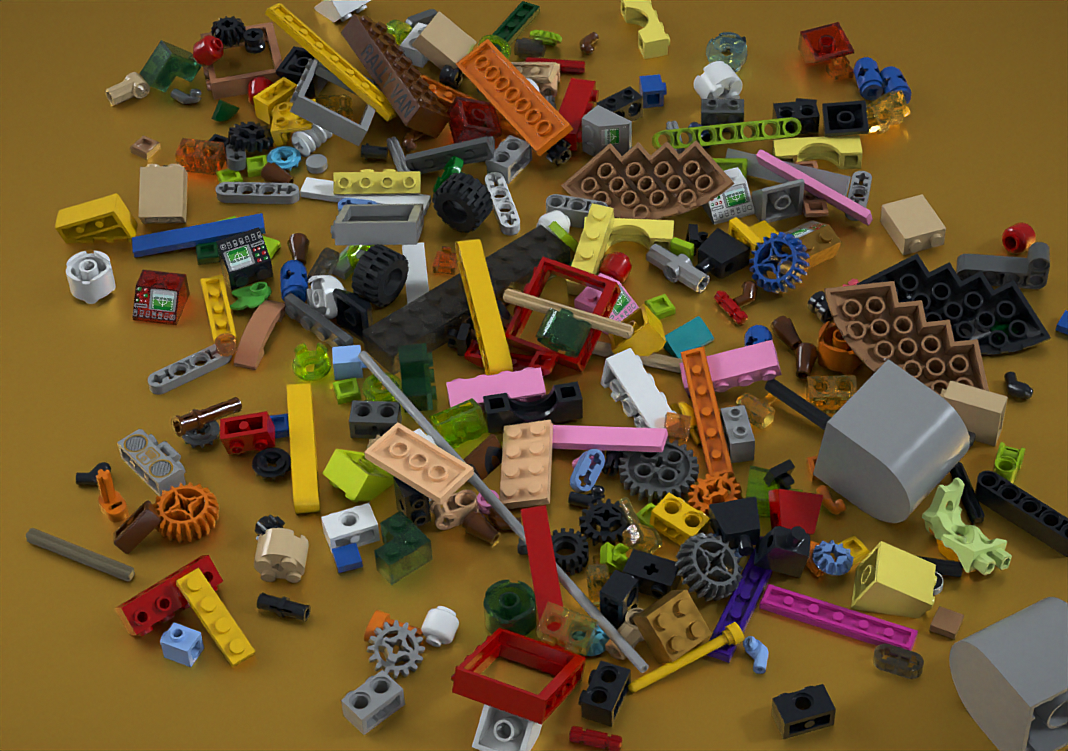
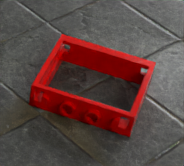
[505,256,621,373]
[451,627,586,725]

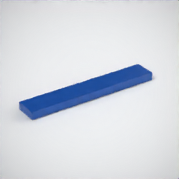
[132,213,266,258]

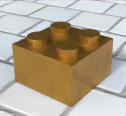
[632,589,712,663]

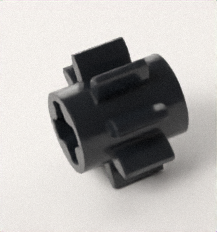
[546,139,572,165]
[255,514,285,540]

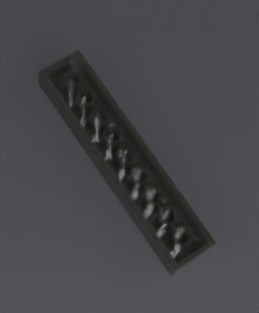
[362,225,571,375]

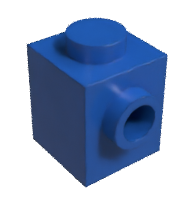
[639,74,667,108]

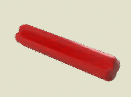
[525,57,586,73]

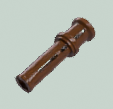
[171,397,242,437]

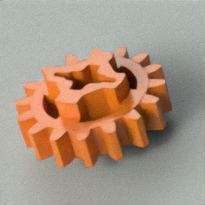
[688,472,743,516]

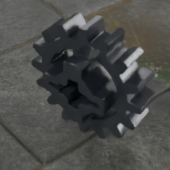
[228,122,274,152]
[579,499,634,546]

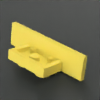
[333,169,421,195]

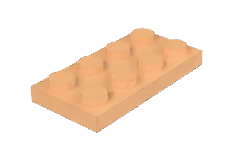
[499,420,553,509]
[364,422,474,505]

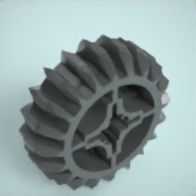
[675,532,743,602]

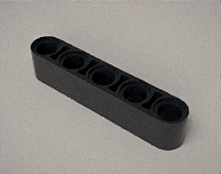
[975,471,1068,557]

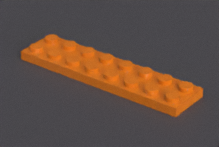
[456,39,573,156]

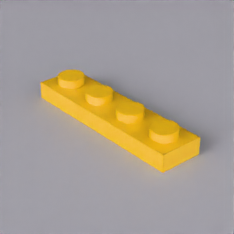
[200,275,238,345]
[176,568,255,668]

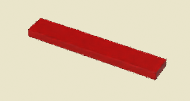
[521,505,571,652]

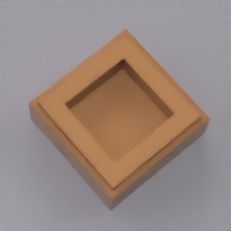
[130,135,161,160]
[929,606,964,640]

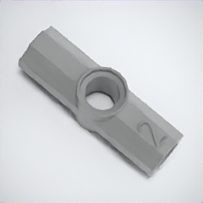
[646,243,710,293]

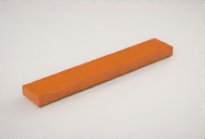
[681,346,734,478]

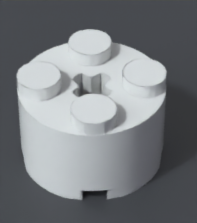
[694,61,743,99]
[66,250,116,304]

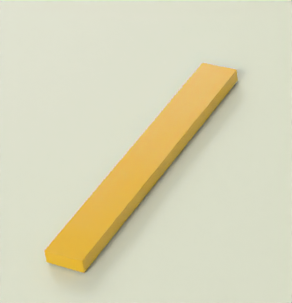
[265,2,398,122]

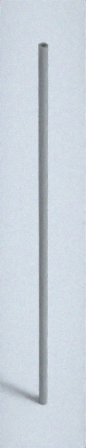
[358,351,649,673]

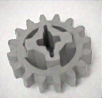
[367,620,425,679]

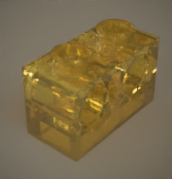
[866,90,910,134]
[806,375,857,413]
[536,601,598,656]

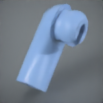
[743,636,769,674]

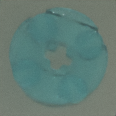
[706,32,748,72]

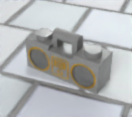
[117,429,186,496]

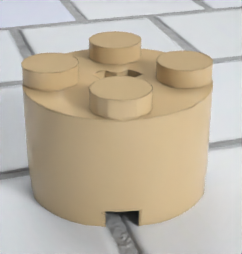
[254,528,309,583]

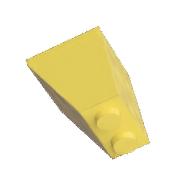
[851,541,937,618]

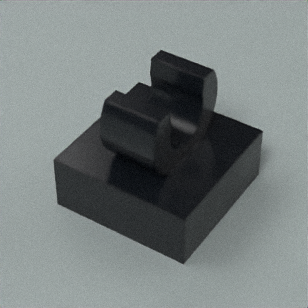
[685,224,708,256]
[447,323,472,356]
[763,459,795,490]

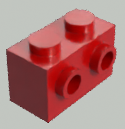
[220,411,275,454]

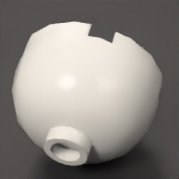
[306,275,347,320]

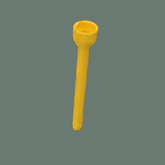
[628,622,745,693]

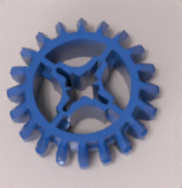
[749,232,810,294]

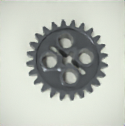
[619,437,699,503]

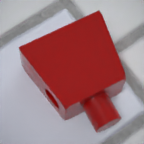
[768,489,823,535]

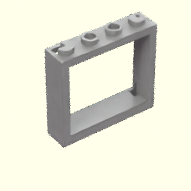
[290,58,381,146]
[331,204,424,245]

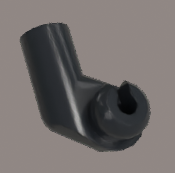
[568,485,605,508]

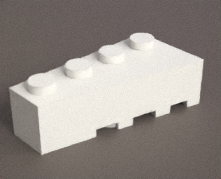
[600,348,680,437]

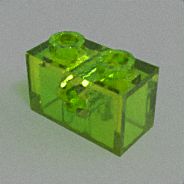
[429,398,488,449]

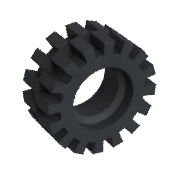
[551,528,589,576]

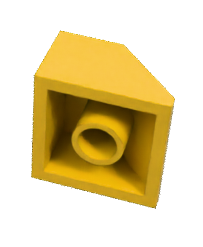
[608,304,666,356]

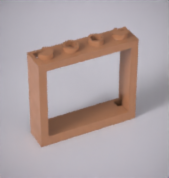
[200,22,282,100]

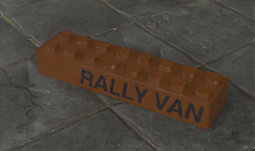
[341,14,451,138]

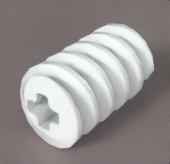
[291,124,332,157]

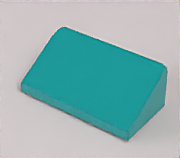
[663,316,714,359]

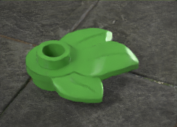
[230,282,272,310]

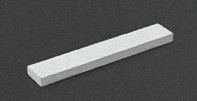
[300,177,431,215]
[402,242,434,344]

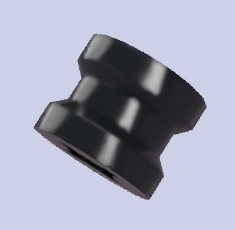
[243,28,265,54]
[439,65,464,89]

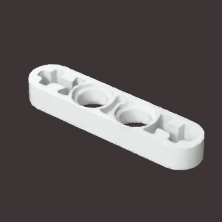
[485,172,520,235]

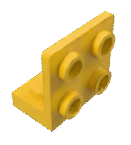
[270,99,317,148]
[728,217,779,265]

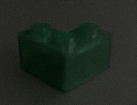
[139,40,202,92]
[398,343,437,413]
[374,510,433,585]

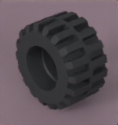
[432,172,493,233]
[352,244,409,307]

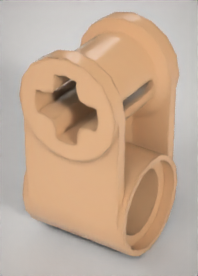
[430,490,479,530]

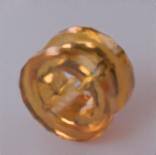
[215,333,237,356]

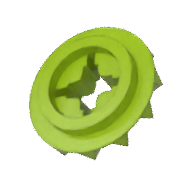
[529,30,562,46]

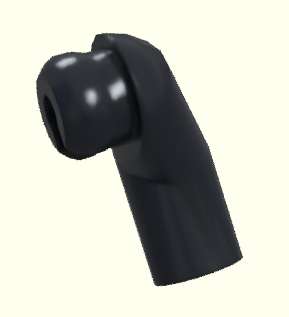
[1004,372,1034,399]
[76,462,111,485]

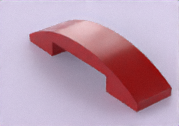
[464,340,559,376]

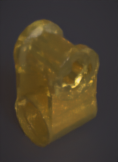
[314,94,353,120]

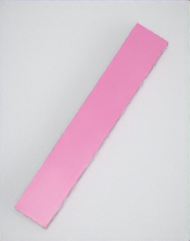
[756,150,873,226]
[552,425,668,452]

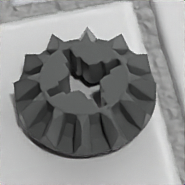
[182,420,220,448]

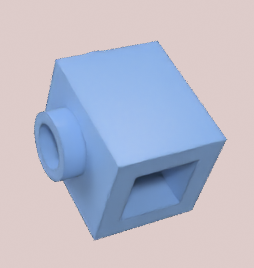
[332,345,367,380]
[160,623,204,667]

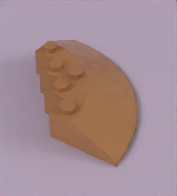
[561,141,735,220]
[824,281,989,395]

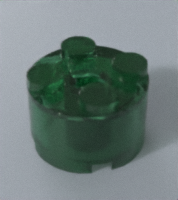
[536,308,592,358]
[483,580,536,636]

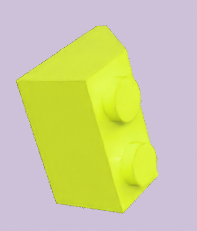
[322,449,394,502]

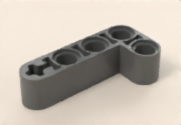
[956,242,1050,289]

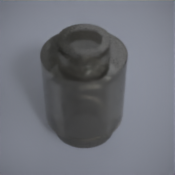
[514,38,546,59]

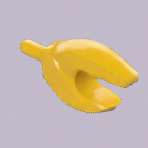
[670,402,701,446]

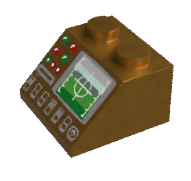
[782,220,842,270]

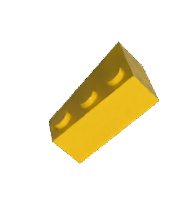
[55,193,138,243]

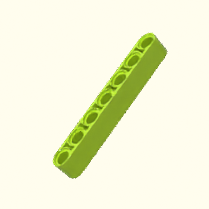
[652,117,801,149]

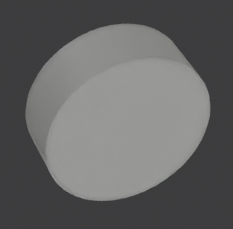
[306,154,328,174]

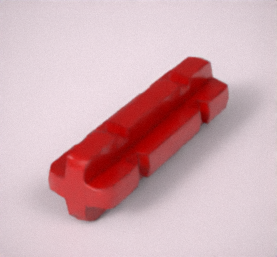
[714,290,748,325]
[569,726,623,751]

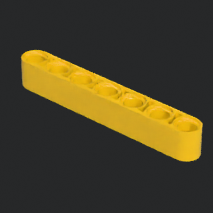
[455,239,513,376]
[287,382,320,514]

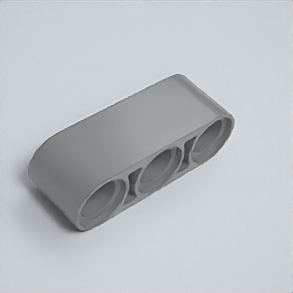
[546,194,608,228]

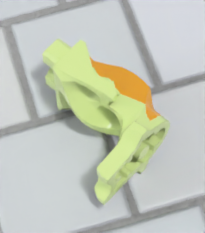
[922,478,1012,575]

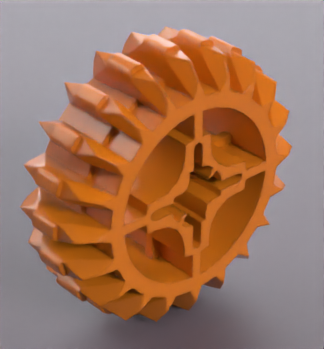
[152,482,219,543]

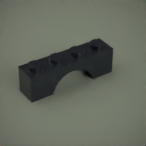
[483,381,583,433]

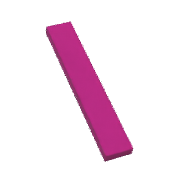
[759,584,918,656]

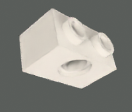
[321,503,380,553]

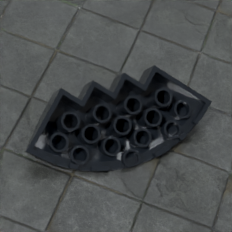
[857,253,1051,355]

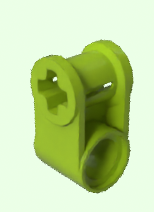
[993,442,1026,484]

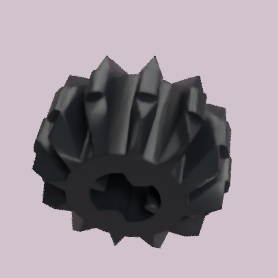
[211,16,246,48]

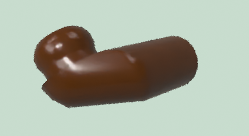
[580,32,599,55]
[402,130,423,152]
[732,281,758,308]
[488,506,521,530]

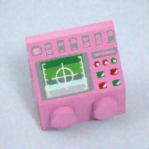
[574,273,639,335]

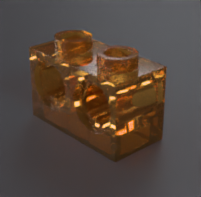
[175,138,226,175]

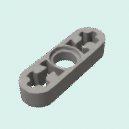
[845,171,872,221]

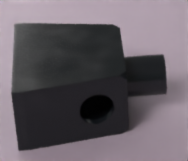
[695,228,750,279]
[708,496,760,556]
[754,526,810,578]

